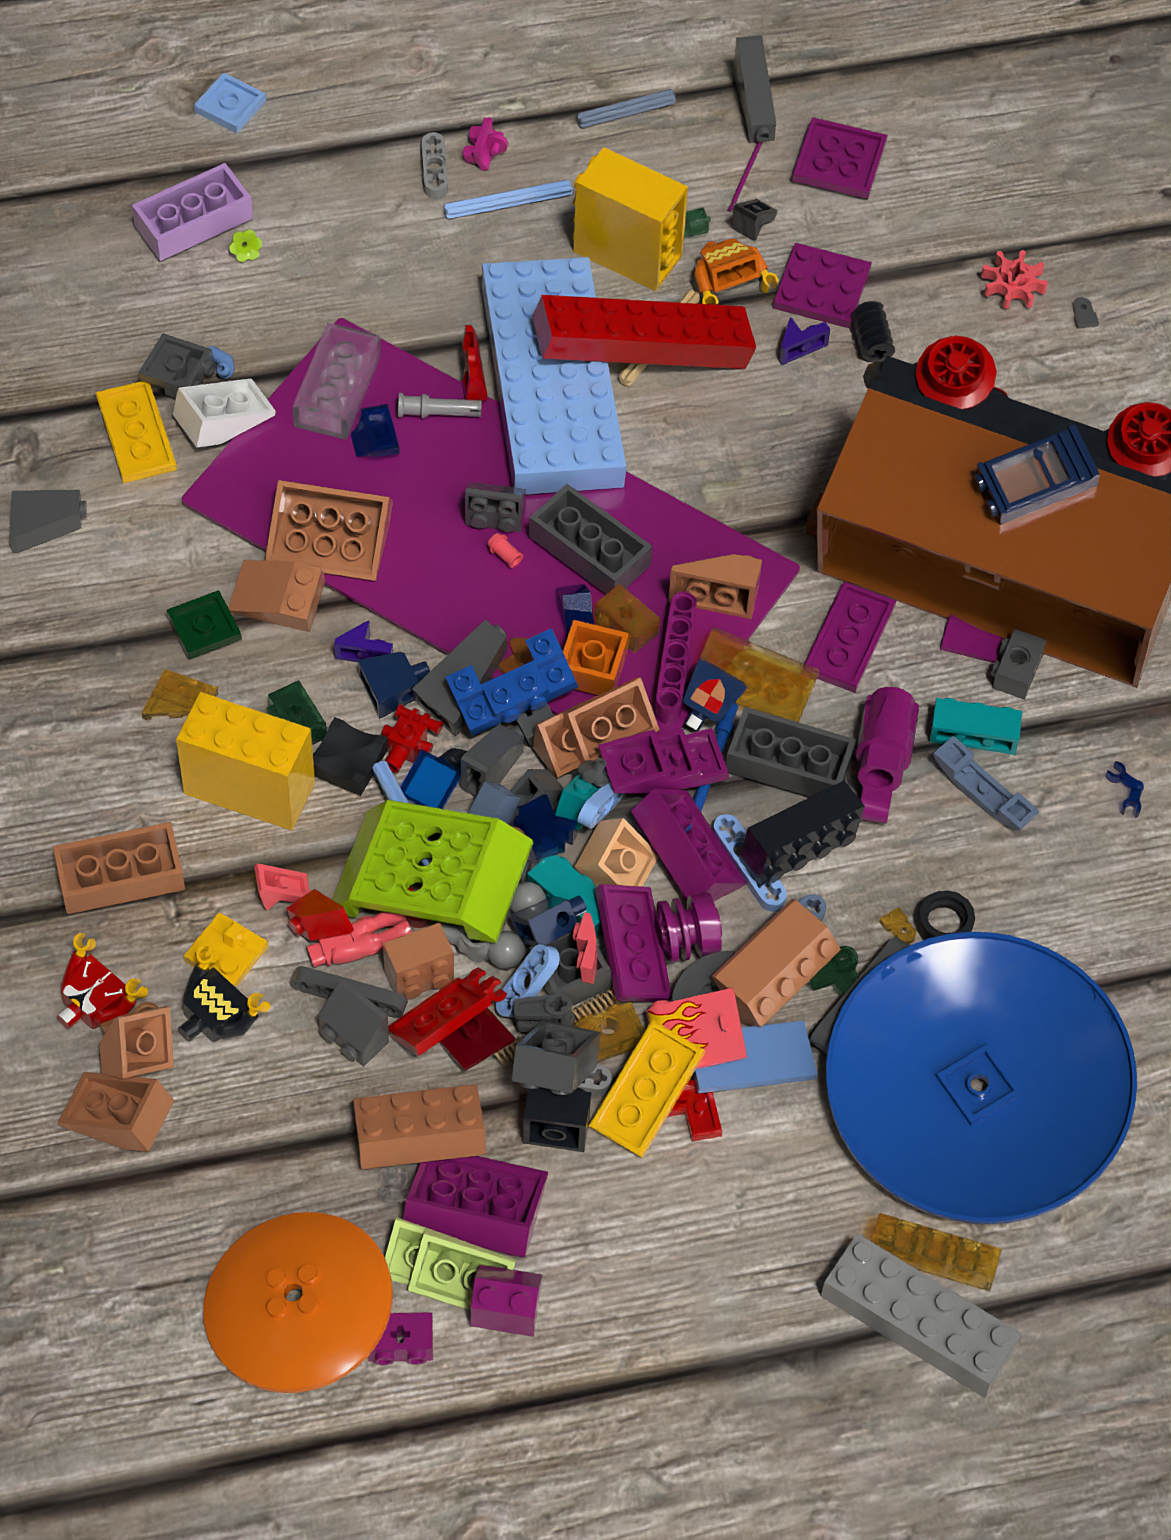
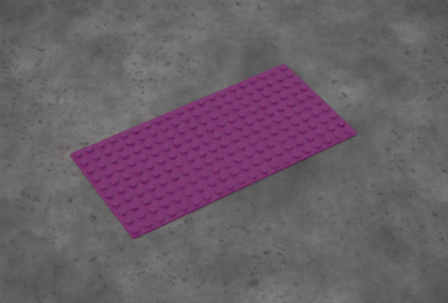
[182,318,800,735]

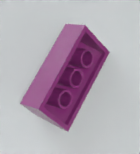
[631,789,747,901]

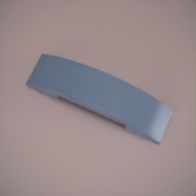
[933,736,1039,831]

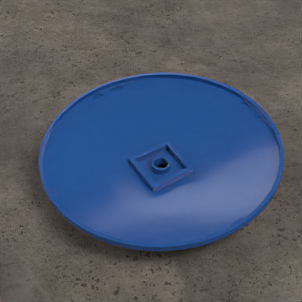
[826,932,1137,1224]

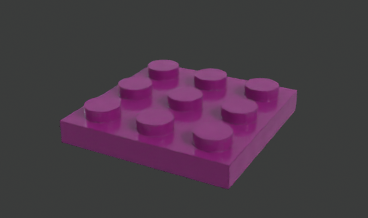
[792,117,888,199]
[773,243,872,329]

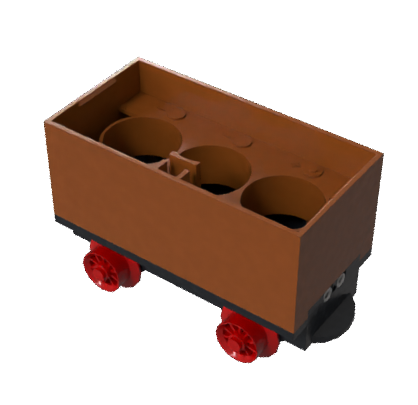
[817,335,1171,688]

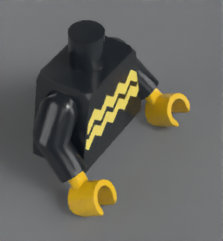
[178,946,270,1042]

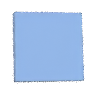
[194,72,267,133]

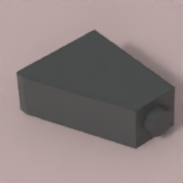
[9,490,87,553]
[461,724,524,797]

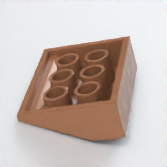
[265,480,393,581]

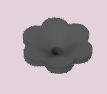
[577,757,610,787]

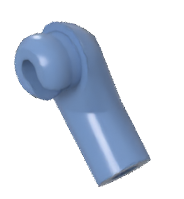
[209,345,235,379]

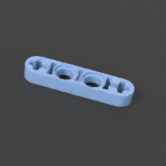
[713,814,787,912]

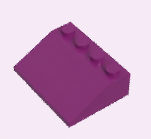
[403,1156,548,1258]

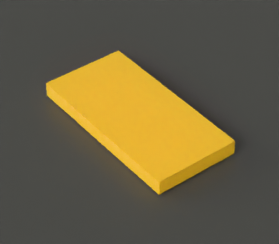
[95,381,177,483]
[589,1020,706,1158]

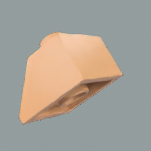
[574,818,659,887]

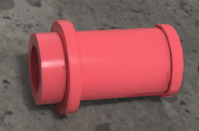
[487,533,523,568]

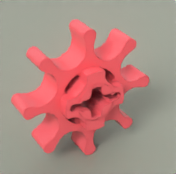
[981,250,1048,309]

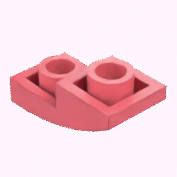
[573,912,597,984]

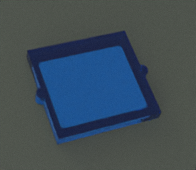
[400,749,461,809]

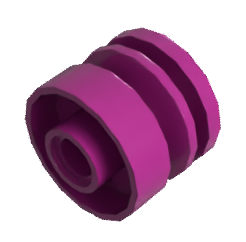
[656,892,722,963]

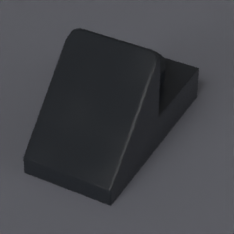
[733,199,778,241]

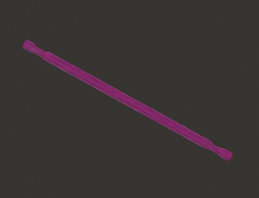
[727,142,763,213]

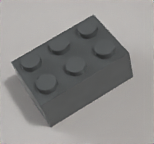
[512,1020,601,1095]

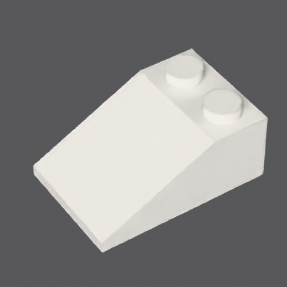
[172,378,276,448]

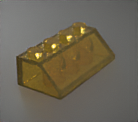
[701,627,820,722]

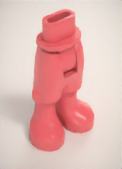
[307,911,412,967]

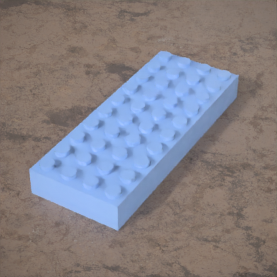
[481,257,626,494]

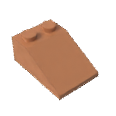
[668,554,762,619]
[229,560,326,632]
[57,1072,174,1152]

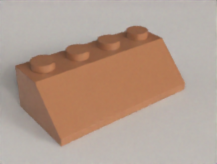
[711,899,841,1028]

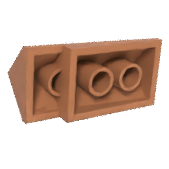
[533,677,660,778]

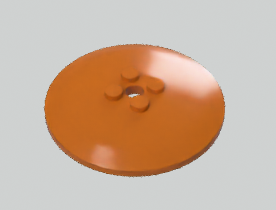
[203,1212,393,1393]

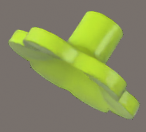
[229,229,262,262]

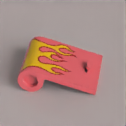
[646,988,747,1069]

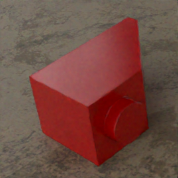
[286,889,354,941]

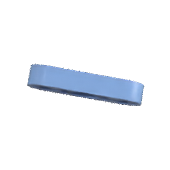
[577,783,624,829]
[496,944,560,1018]

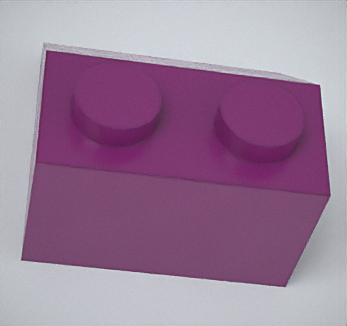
[471,1264,543,1337]

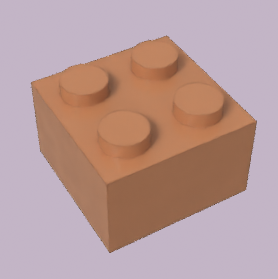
[383,923,454,999]

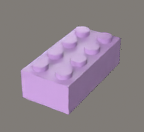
[132,163,253,261]

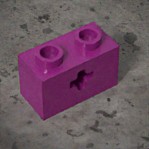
[368,1312,433,1365]

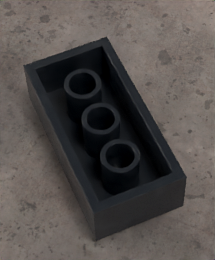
[739,780,865,887]

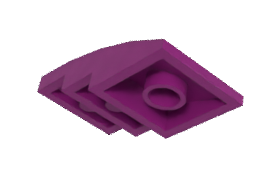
[598,728,729,793]

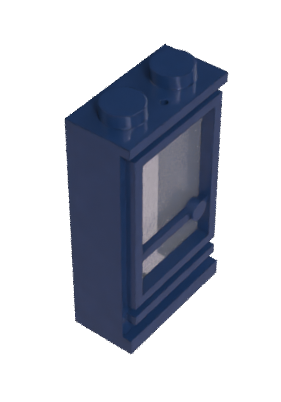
[974,424,1100,525]

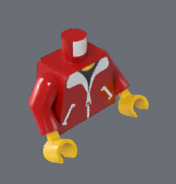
[57,933,148,1029]

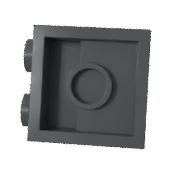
[138,333,216,398]

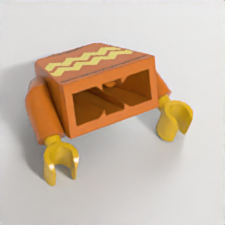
[694,238,778,305]

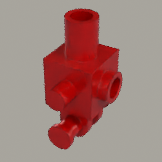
[381,704,444,773]

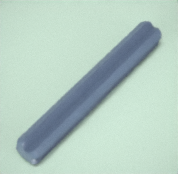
[577,89,675,128]

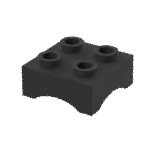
[313,717,387,796]

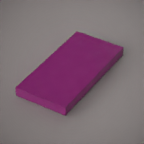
[802,581,896,693]
[595,884,672,1002]

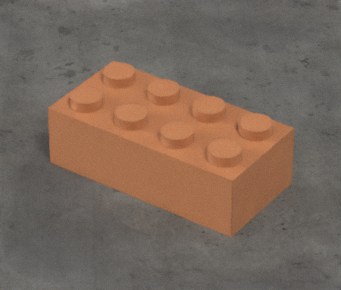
[53,822,185,915]
[353,1084,486,1169]

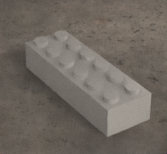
[821,1233,1022,1398]

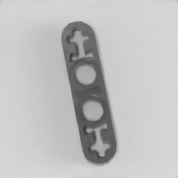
[290,966,408,1018]

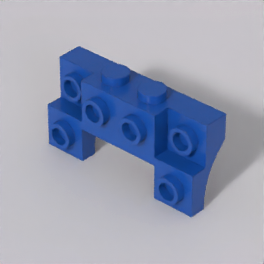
[446,628,578,736]

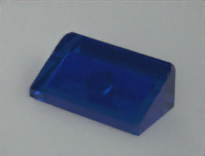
[518,794,565,860]

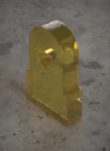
[879,907,916,944]

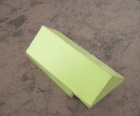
[385,1217,516,1310]

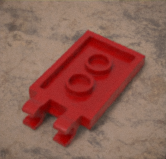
[388,967,507,1056]

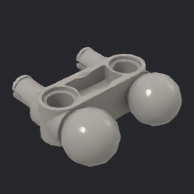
[436,882,547,969]

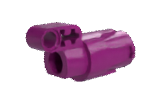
[856,687,919,824]

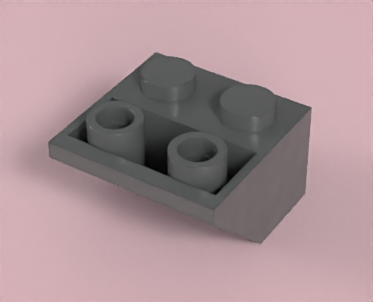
[465,482,526,532]

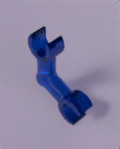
[1106,761,1144,818]

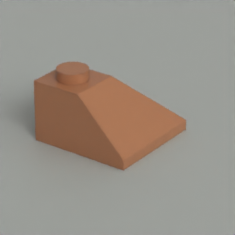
[100,1006,174,1079]

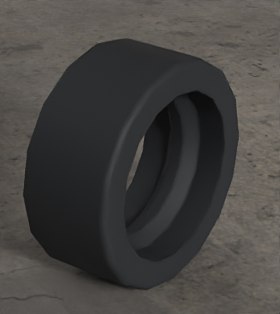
[916,890,975,940]

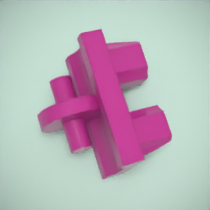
[463,117,508,171]

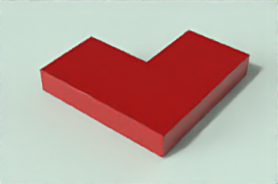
[667,1080,723,1142]

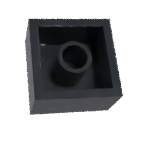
[523,1087,592,1152]

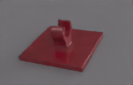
[439,1008,516,1071]

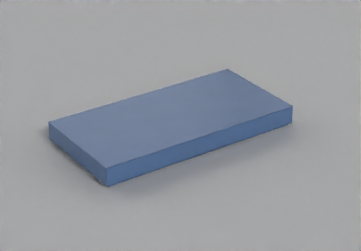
[693,1021,818,1093]

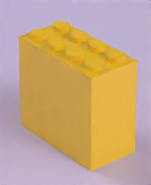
[572,147,688,291]
[176,692,315,831]

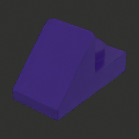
[779,317,830,365]
[334,621,393,663]

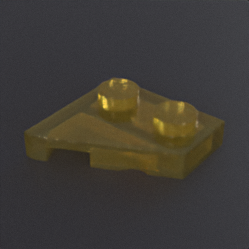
[142,669,218,720]

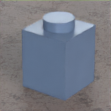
[469,781,521,824]

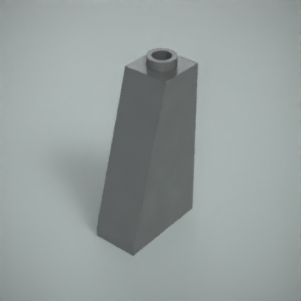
[733,35,776,143]
[412,619,508,737]

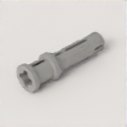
[398,393,481,419]

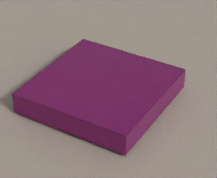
[940,614,1002,663]

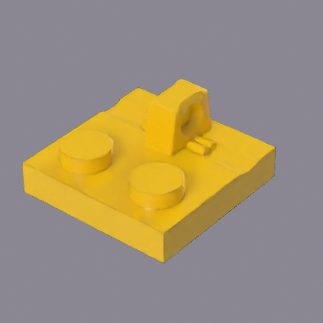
[183,912,269,987]

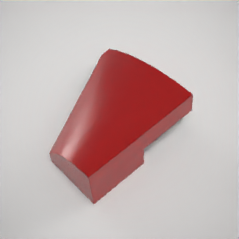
[462,325,488,401]

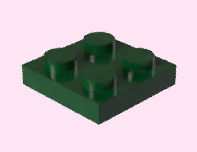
[166,590,242,659]

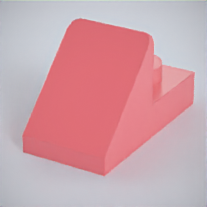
[254,863,310,910]

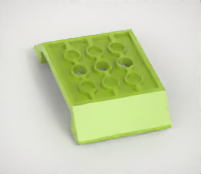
[332,800,533,943]

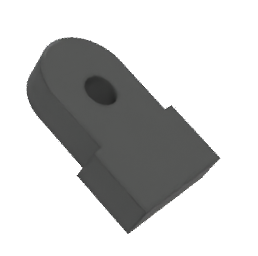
[1073,297,1099,329]

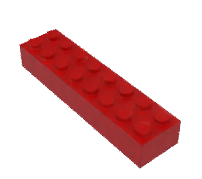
[532,294,757,369]

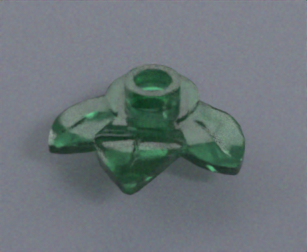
[810,946,859,995]

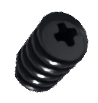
[852,301,896,362]

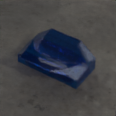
[350,404,400,457]

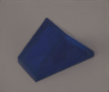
[556,584,594,638]

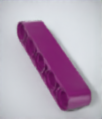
[655,591,697,724]

